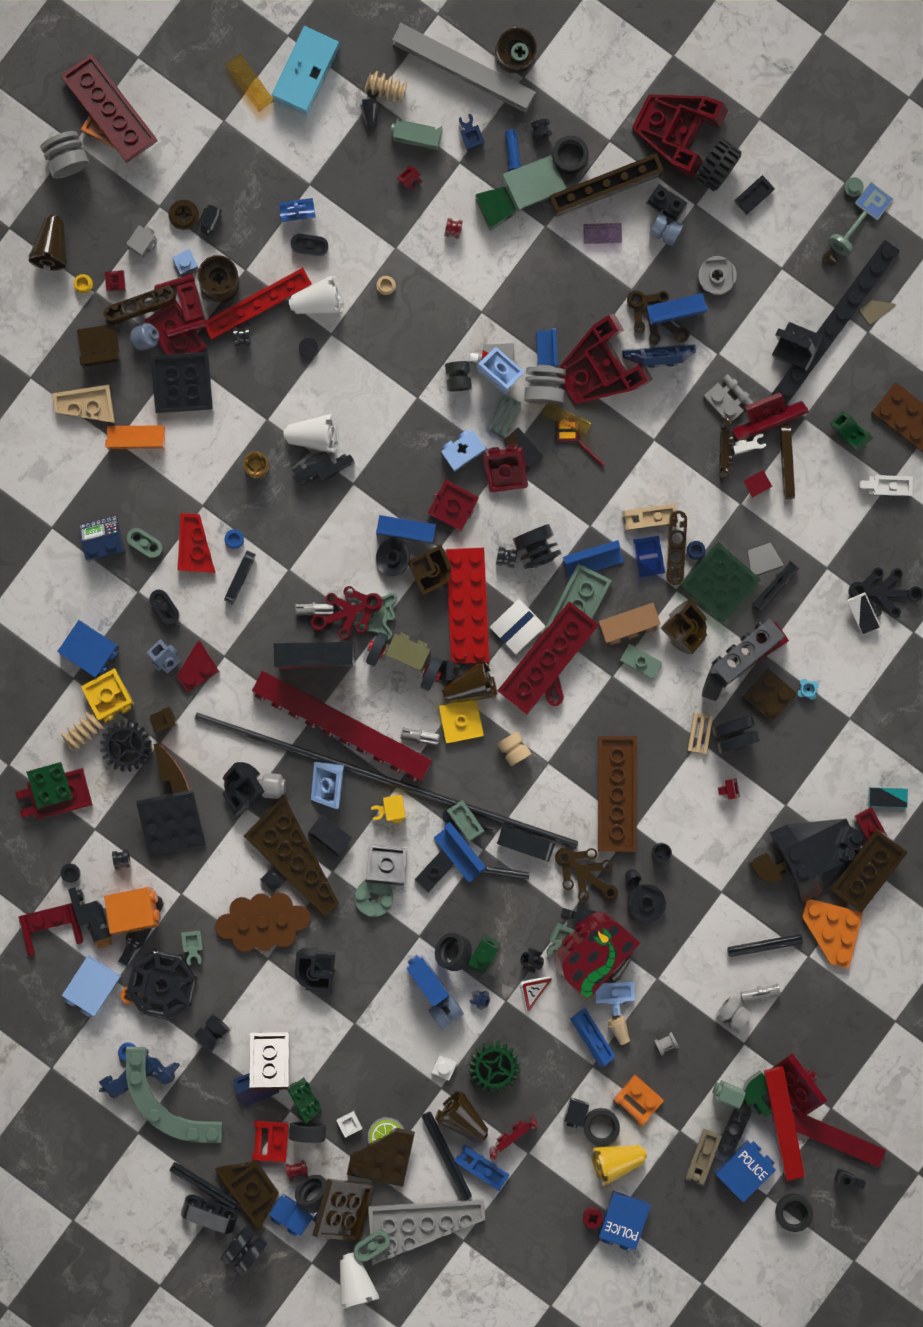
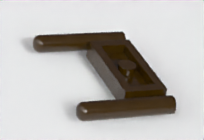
[719,418,733,480]

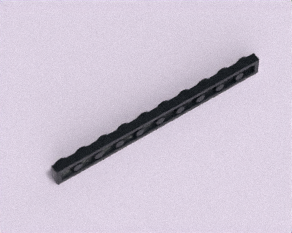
[772,240,900,404]

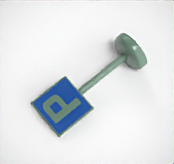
[828,182,893,256]

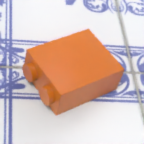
[104,887,161,935]

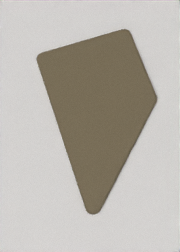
[859,300,896,325]

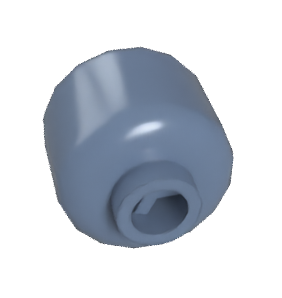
[130,323,159,351]

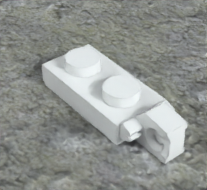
[858,475,913,496]

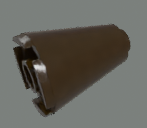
[29,215,67,271]
[442,661,498,703]
[435,1091,488,1143]

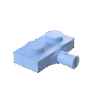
[596,981,635,1016]

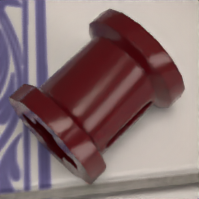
[286,1160,309,1181]

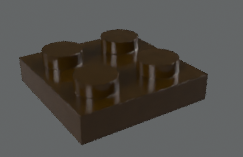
[743,668,797,722]

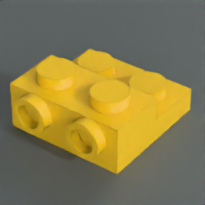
[81,668,134,723]

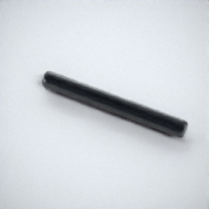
[422,1111,472,1201]

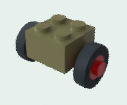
[366,632,443,691]

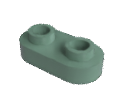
[127,528,163,558]
[354,1230,390,1261]

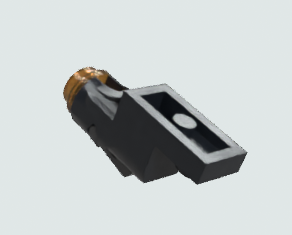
[68,886,113,949]

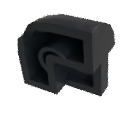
[222,762,265,815]
[295,947,336,994]

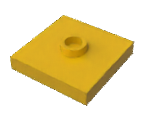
[439,700,484,743]

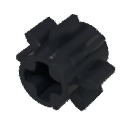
[520,948,544,973]

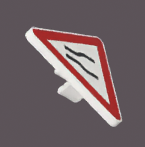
[520,976,552,1012]

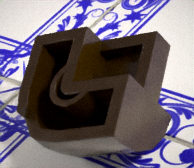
[409,545,451,595]
[661,600,708,654]

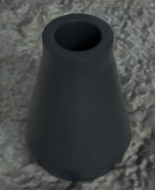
[360,98,379,127]

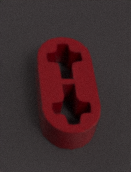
[545,676,564,706]

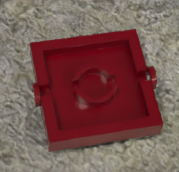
[428,479,479,531]

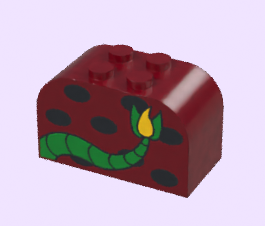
[554,912,640,1000]

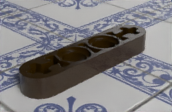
[103,286,176,324]
[780,425,795,500]
[666,510,687,585]

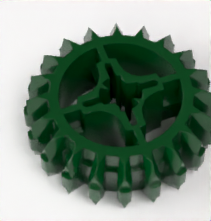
[469,1041,521,1093]

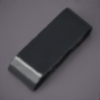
[497,826,555,862]
[181,1194,238,1234]

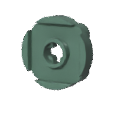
[355,881,393,917]

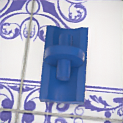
[279,198,316,222]

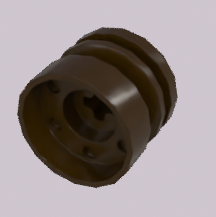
[495,27,537,73]
[198,255,239,302]

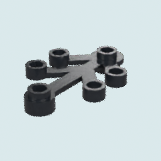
[848,567,923,618]

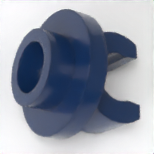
[469,990,490,1010]

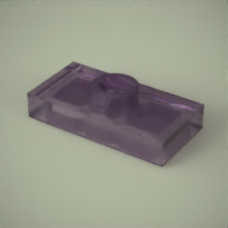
[583,223,622,244]

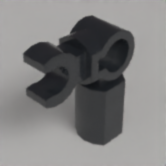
[834,1168,866,1189]

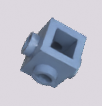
[147,639,181,674]

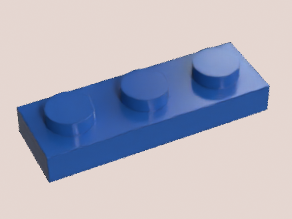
[569,1008,616,1068]

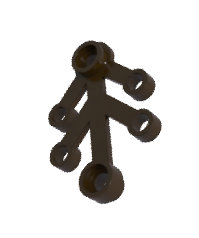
[627,290,690,345]
[555,848,618,902]

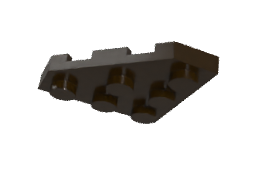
[347,1128,415,1187]

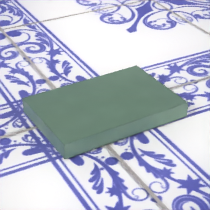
[501,156,567,210]

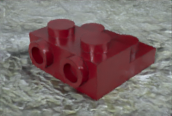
[483,444,528,493]

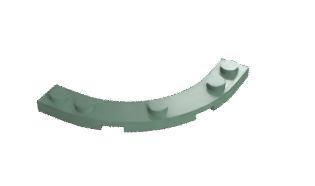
[126,1047,222,1143]

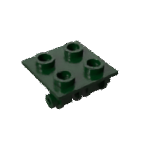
[26,762,72,809]
[287,1077,322,1124]

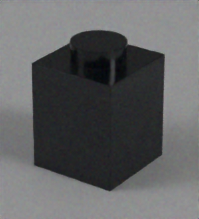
[563,1097,589,1129]

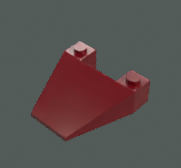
[632,94,728,179]
[559,314,653,404]

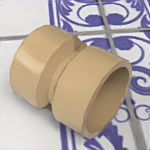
[497,731,531,766]

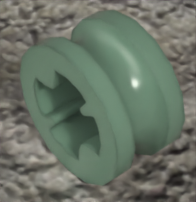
[511,43,528,62]

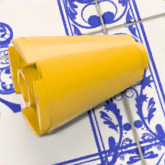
[591,1145,647,1186]

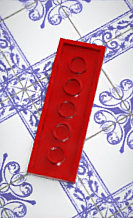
[446,547,489,664]

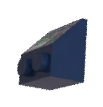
[79,515,126,562]

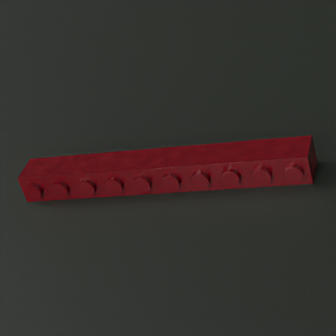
[252,671,433,782]

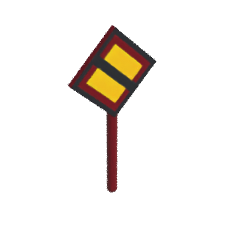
[555,418,605,467]

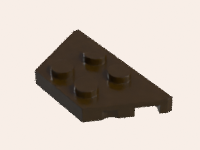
[215,1160,279,1230]

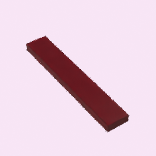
[772,1109,886,1167]

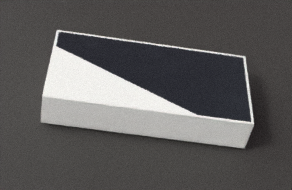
[847,593,881,635]

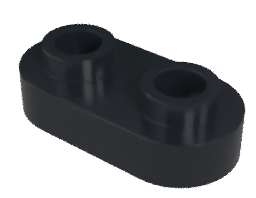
[291,233,329,257]
[149,589,180,625]

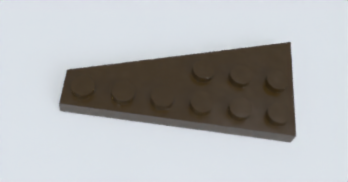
[244,795,339,917]

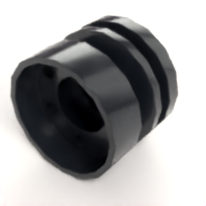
[512,524,562,569]

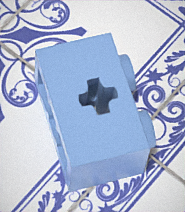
[441,430,486,472]

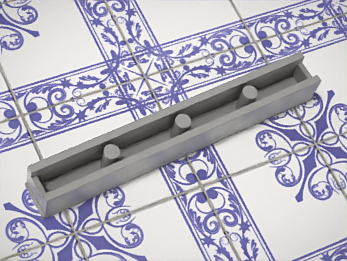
[392,23,536,113]

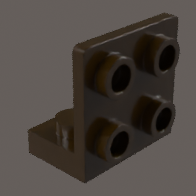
[77,324,121,368]

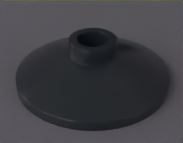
[376,538,410,576]

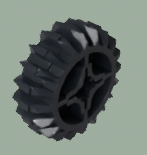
[100,720,152,772]

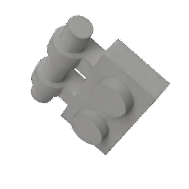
[703,374,753,421]

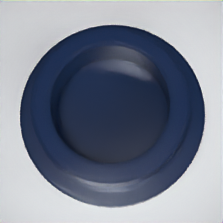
[686,541,706,560]

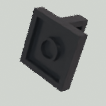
[772,322,824,371]

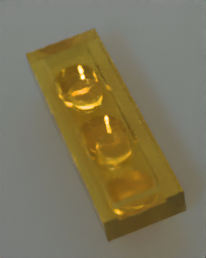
[225,53,274,112]

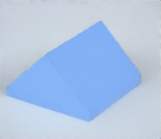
[476,347,524,394]
[311,762,344,809]

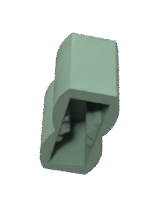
[712,1080,745,1110]

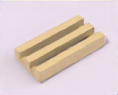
[687,713,713,754]

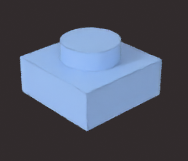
[172,249,198,275]

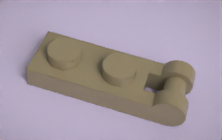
[685,1128,722,1186]

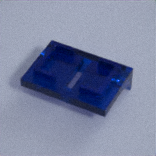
[632,535,666,578]

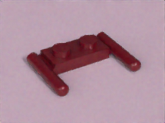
[154,274,207,338]
[18,903,84,957]
[489,1115,538,1160]

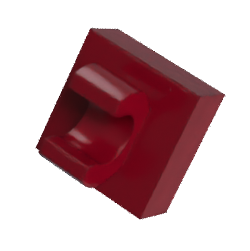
[396,166,422,191]
[105,270,126,292]
[718,778,740,800]

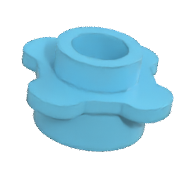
[798,679,819,700]

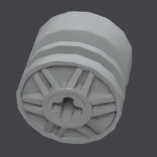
[40,131,90,178]
[524,365,566,405]

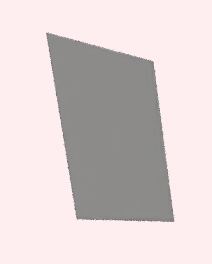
[748,542,783,576]

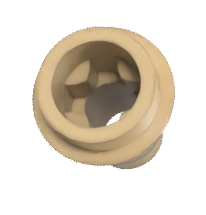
[608,1015,630,1045]

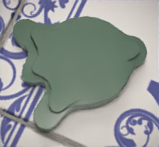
[343,592,398,640]

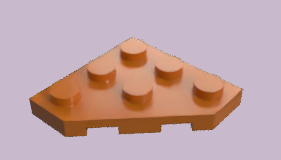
[802,899,863,968]

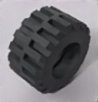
[695,139,742,191]

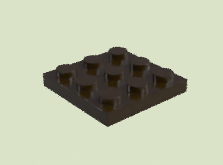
[312,1179,374,1241]

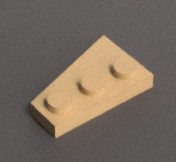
[52,385,115,423]

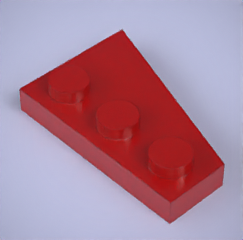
[177,513,216,573]

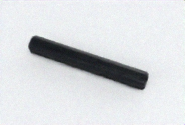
[727,934,803,957]
[169,1162,238,1209]

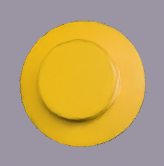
[73,274,93,294]

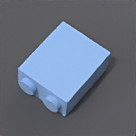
[62,955,121,1017]

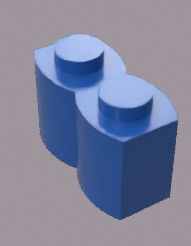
[269,1194,315,1236]

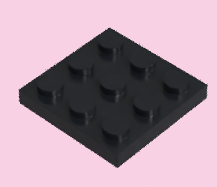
[150,352,213,413]
[136,790,206,856]

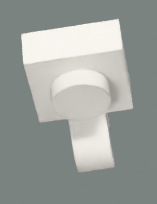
[731,434,766,455]

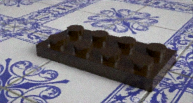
[830,829,908,913]

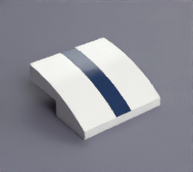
[490,599,546,654]

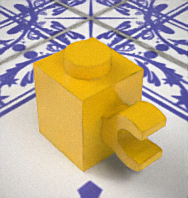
[371,794,406,824]

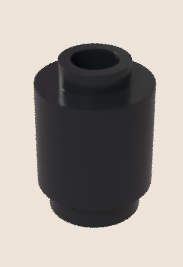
[197,204,222,235]

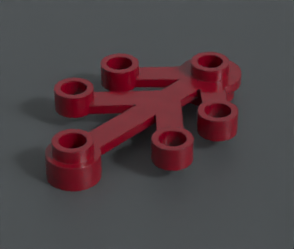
[311,586,383,640]

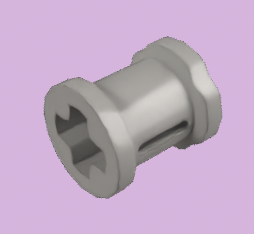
[654,1032,679,1056]

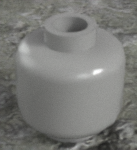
[258,773,286,799]

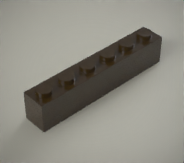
[549,153,664,217]

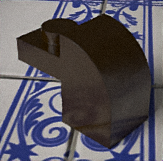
[749,852,790,882]

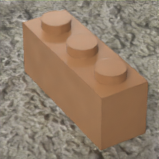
[598,603,661,645]

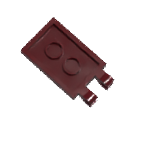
[15,768,93,820]

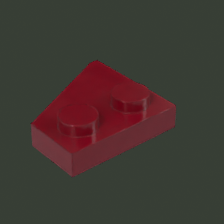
[177,640,220,692]

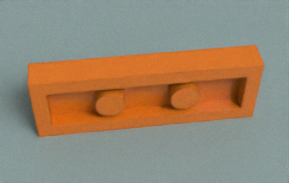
[105,425,165,449]

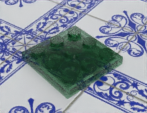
[680,542,761,623]

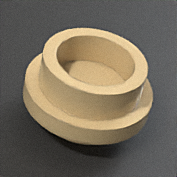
[377,276,396,295]

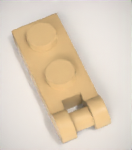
[622,504,678,530]

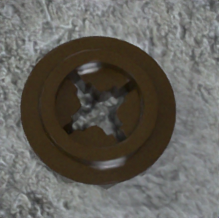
[168,200,199,231]

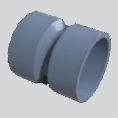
[649,213,683,247]
[428,994,464,1030]

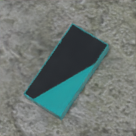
[868,787,908,808]

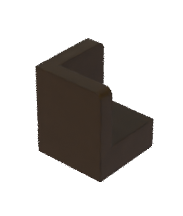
[150,707,178,733]

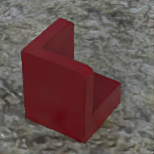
[743,470,773,499]

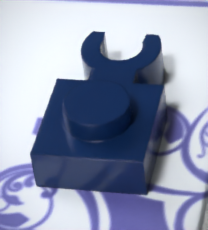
[459,114,485,151]

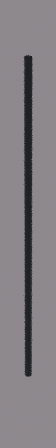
[194,712,578,848]

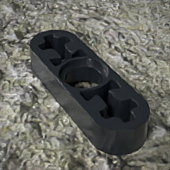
[224,550,256,605]
[718,1102,752,1156]

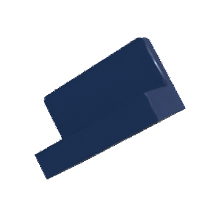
[233,1073,280,1107]

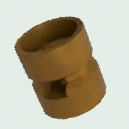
[243,451,270,479]

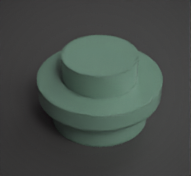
[844,177,864,197]

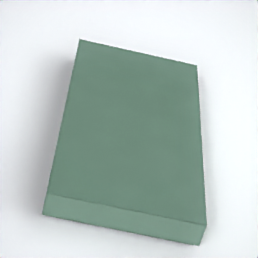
[543,563,612,632]

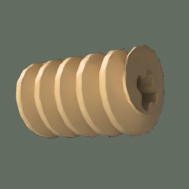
[364,71,407,104]
[61,713,105,753]

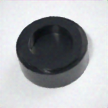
[299,338,318,358]
[61,863,81,883]

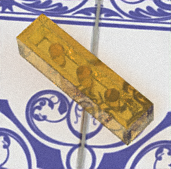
[543,403,592,435]

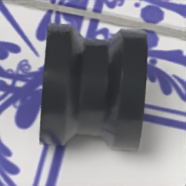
[531,119,552,139]
[233,326,251,346]
[112,849,131,870]

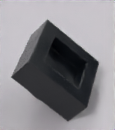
[260,866,287,893]

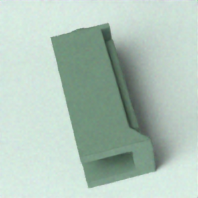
[390,118,442,151]

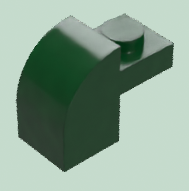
[829,411,873,451]
[743,1070,772,1117]

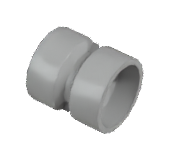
[715,997,752,1033]

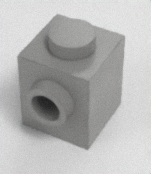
[126,225,157,258]

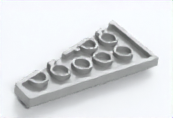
[368,1199,485,1265]

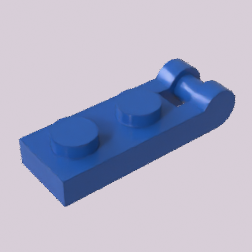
[454,1144,510,1191]

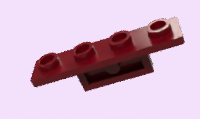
[732,392,809,441]

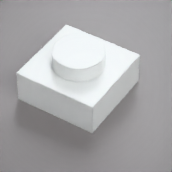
[431,1054,457,1081]
[336,1111,362,1137]

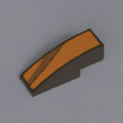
[153,743,190,793]

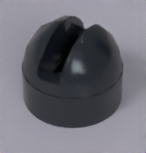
[625,869,642,886]

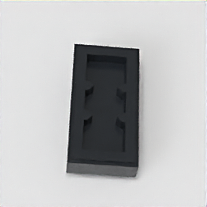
[734,175,775,216]
[414,851,454,892]

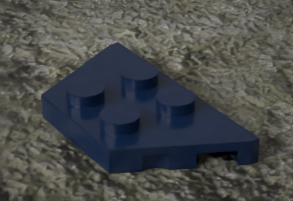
[622,344,696,368]

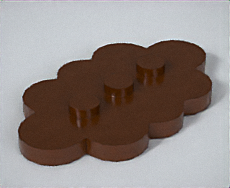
[215,892,311,952]

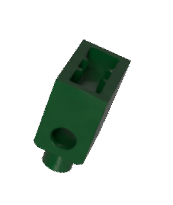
[475,187,516,231]
[466,934,500,975]

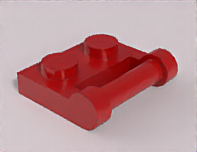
[252,1120,289,1162]

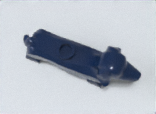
[99,1049,180,1099]

